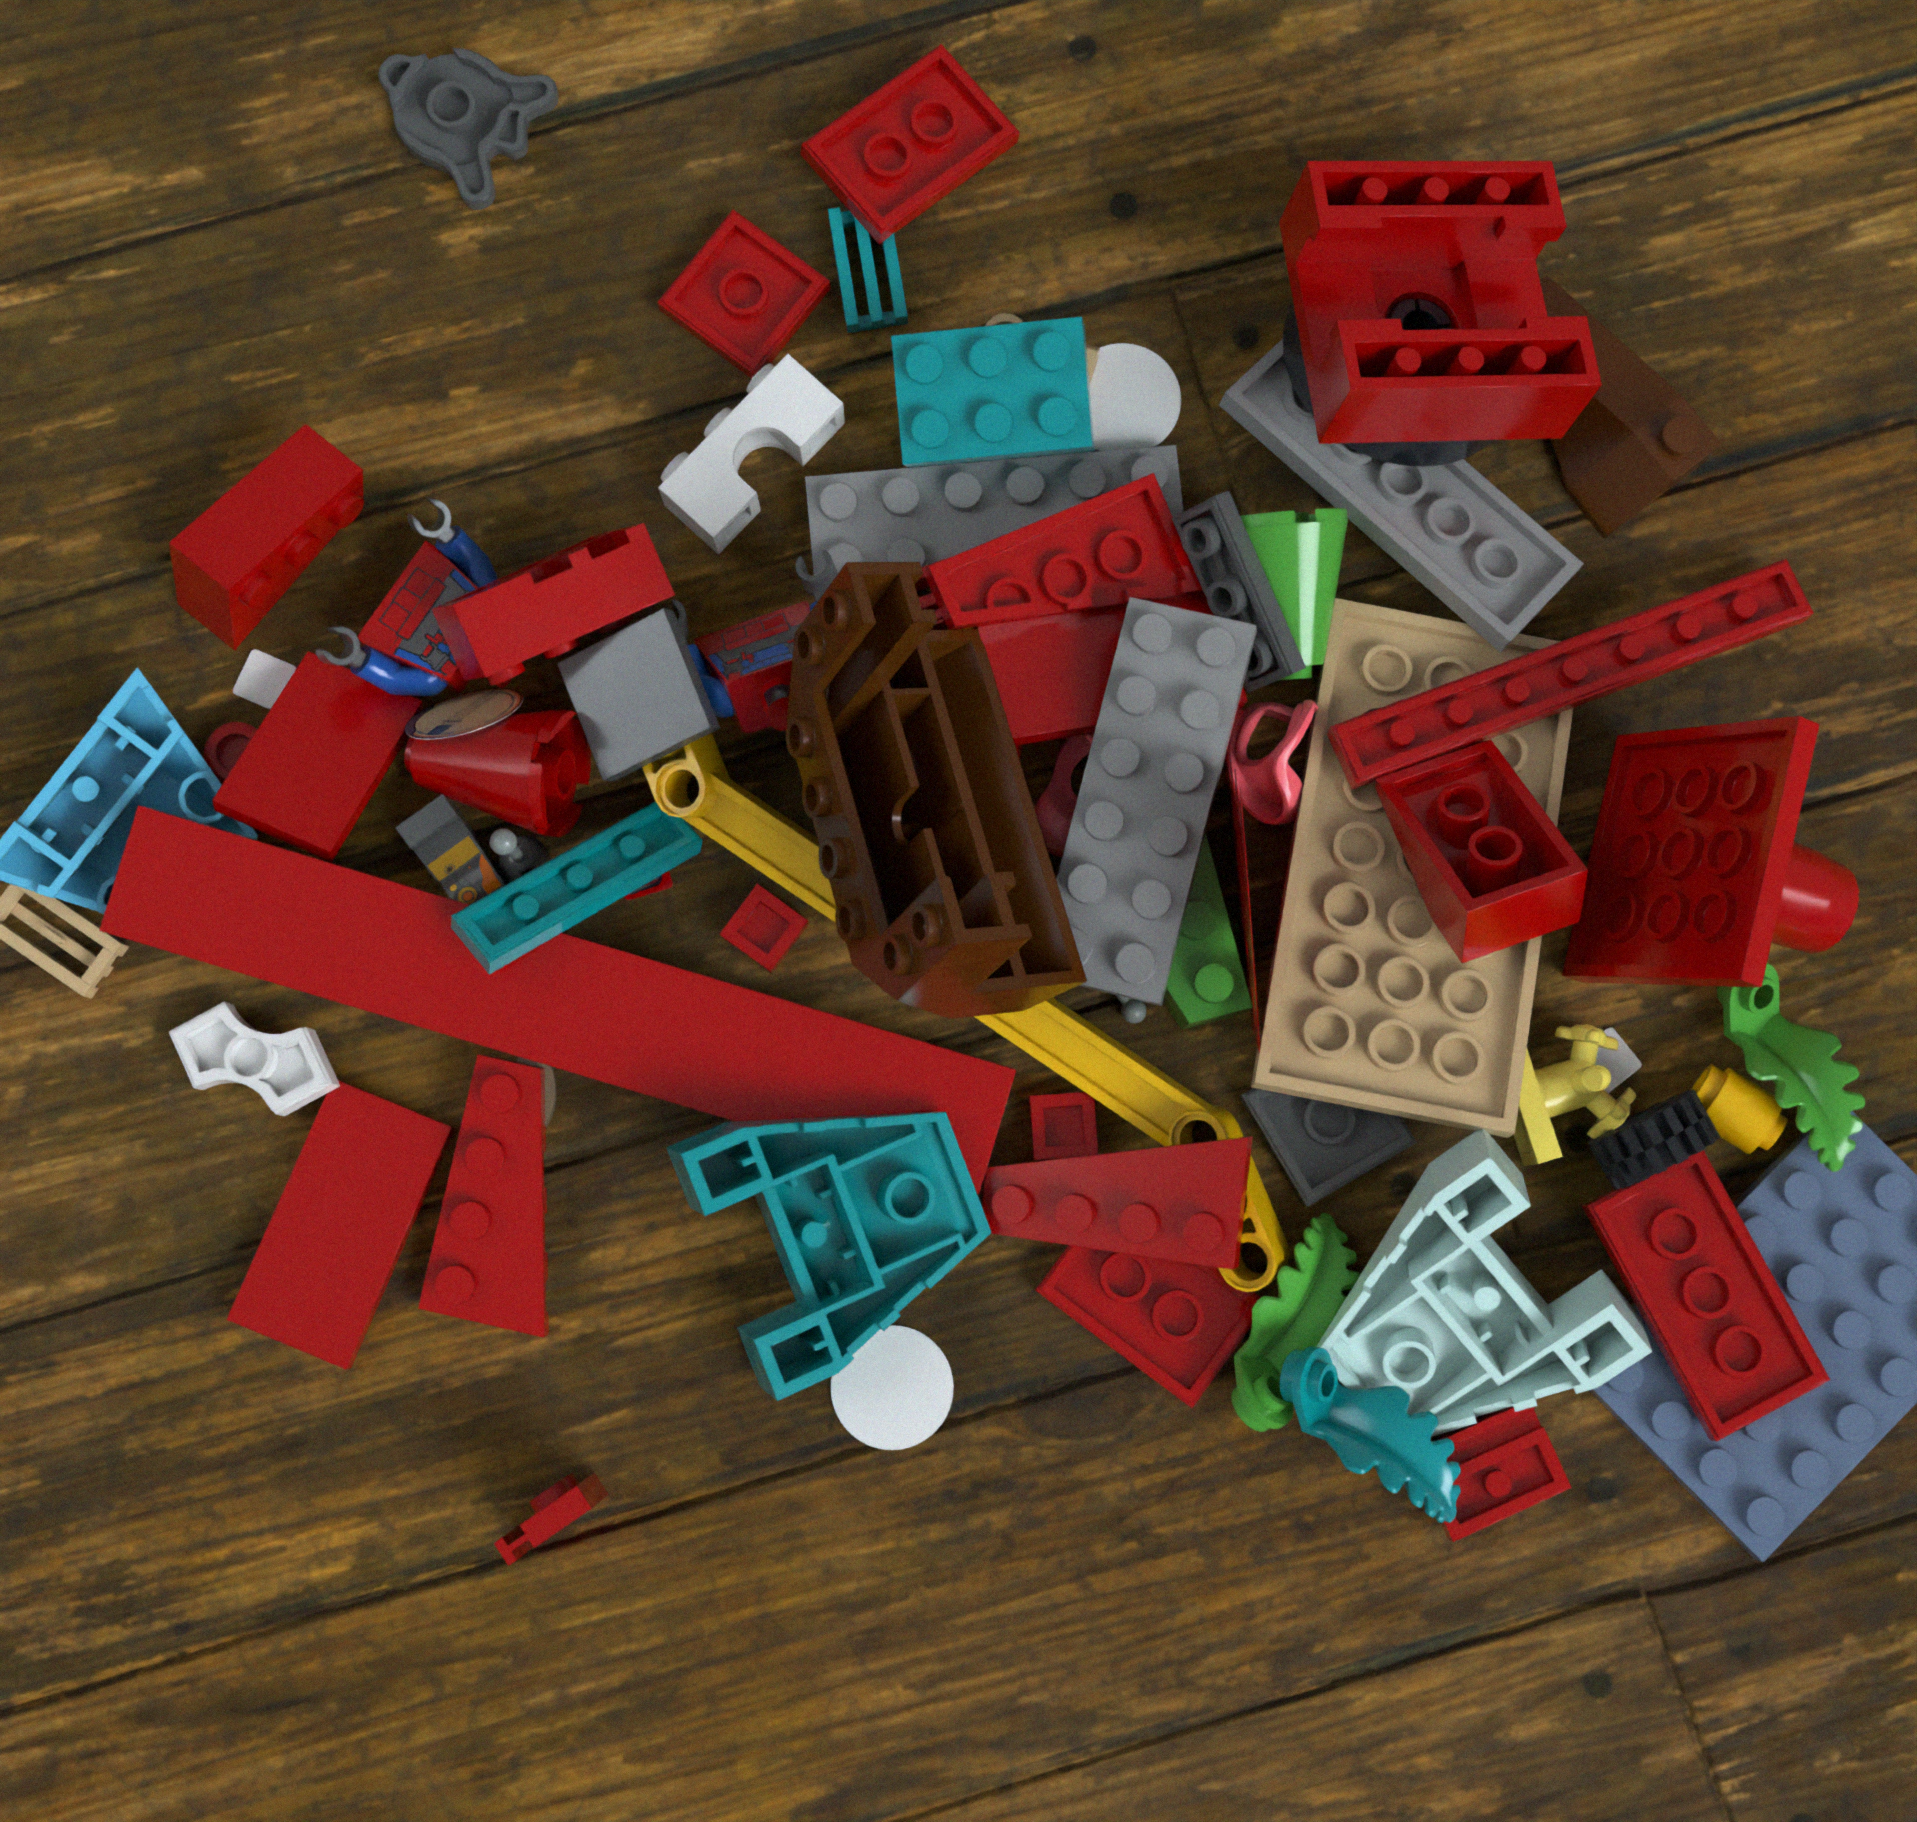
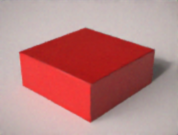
[719,883,809,974]
[1029,1092,1098,1161]

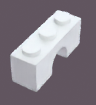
[658,354,845,555]

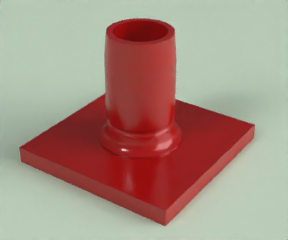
[1562,716,1859,987]

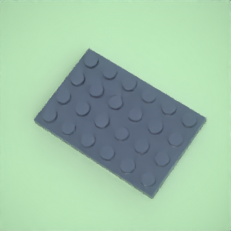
[1589,1111,1917,1562]

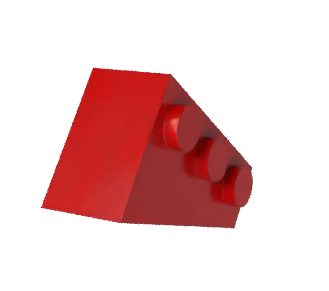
[169,423,364,651]
[431,523,675,686]

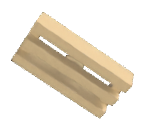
[0,884,129,999]

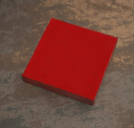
[657,209,831,379]

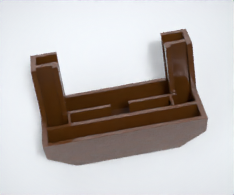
[786,562,1087,1019]

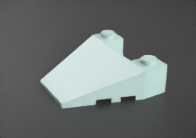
[1316,1129,1652,1437]

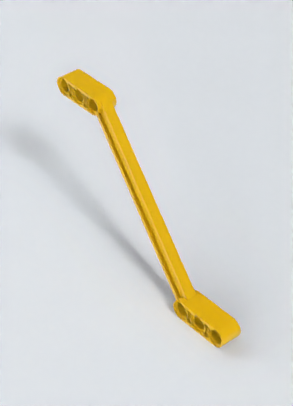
[642,733,1290,1292]

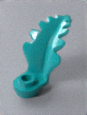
[1280,1346,1461,1523]

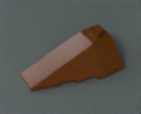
[1540,275,1722,539]

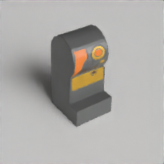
[396,794,509,904]

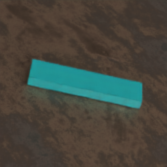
[451,801,703,975]

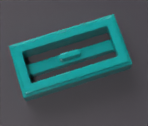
[828,207,908,333]

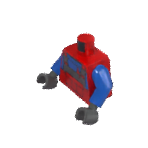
[316,497,514,696]
[648,550,838,733]

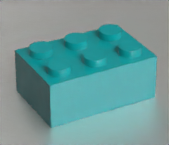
[891,317,1095,468]

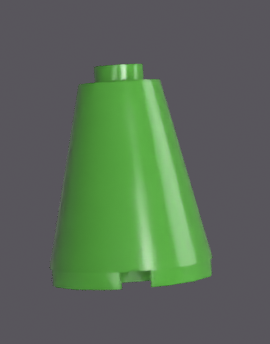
[1240,508,1348,680]

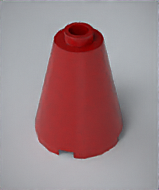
[404,709,591,838]

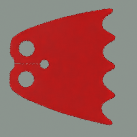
[1224,751,1260,1053]

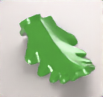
[1717,963,1865,1172]
[1231,1213,1361,1432]

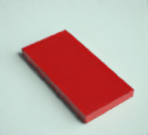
[973,591,1248,746]
[226,1079,456,1370]
[1582,1150,1830,1442]

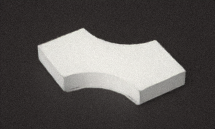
[169,1001,340,1116]

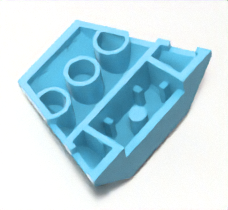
[0,667,258,914]

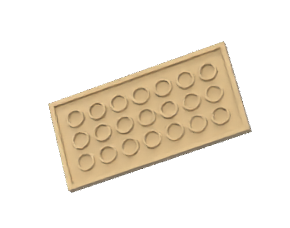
[1251,598,1573,1138]

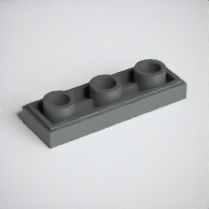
[1171,491,1306,693]

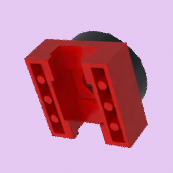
[1279,161,1602,467]

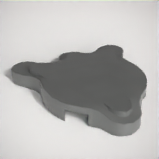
[378,48,559,210]

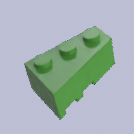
[1163,833,1252,1030]

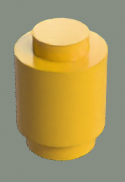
[1690,1064,1788,1154]

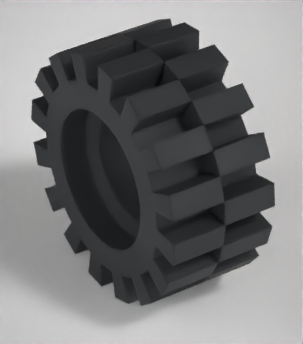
[1588,1090,1720,1190]

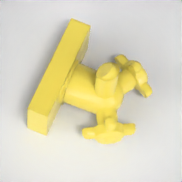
[1514,1024,1636,1166]

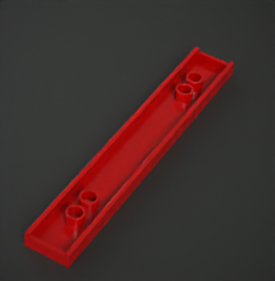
[99,805,1016,1195]

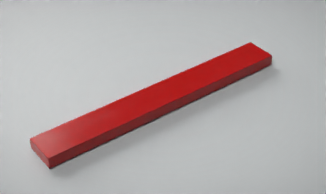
[1326,559,1814,790]

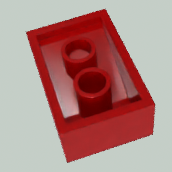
[1375,739,1588,963]

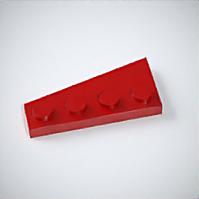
[923,473,1203,630]
[418,1054,549,1338]
[982,1136,1253,1270]

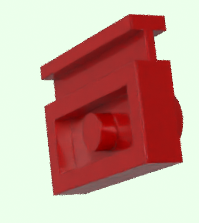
[1431,1406,1572,1542]
[494,1472,609,1566]

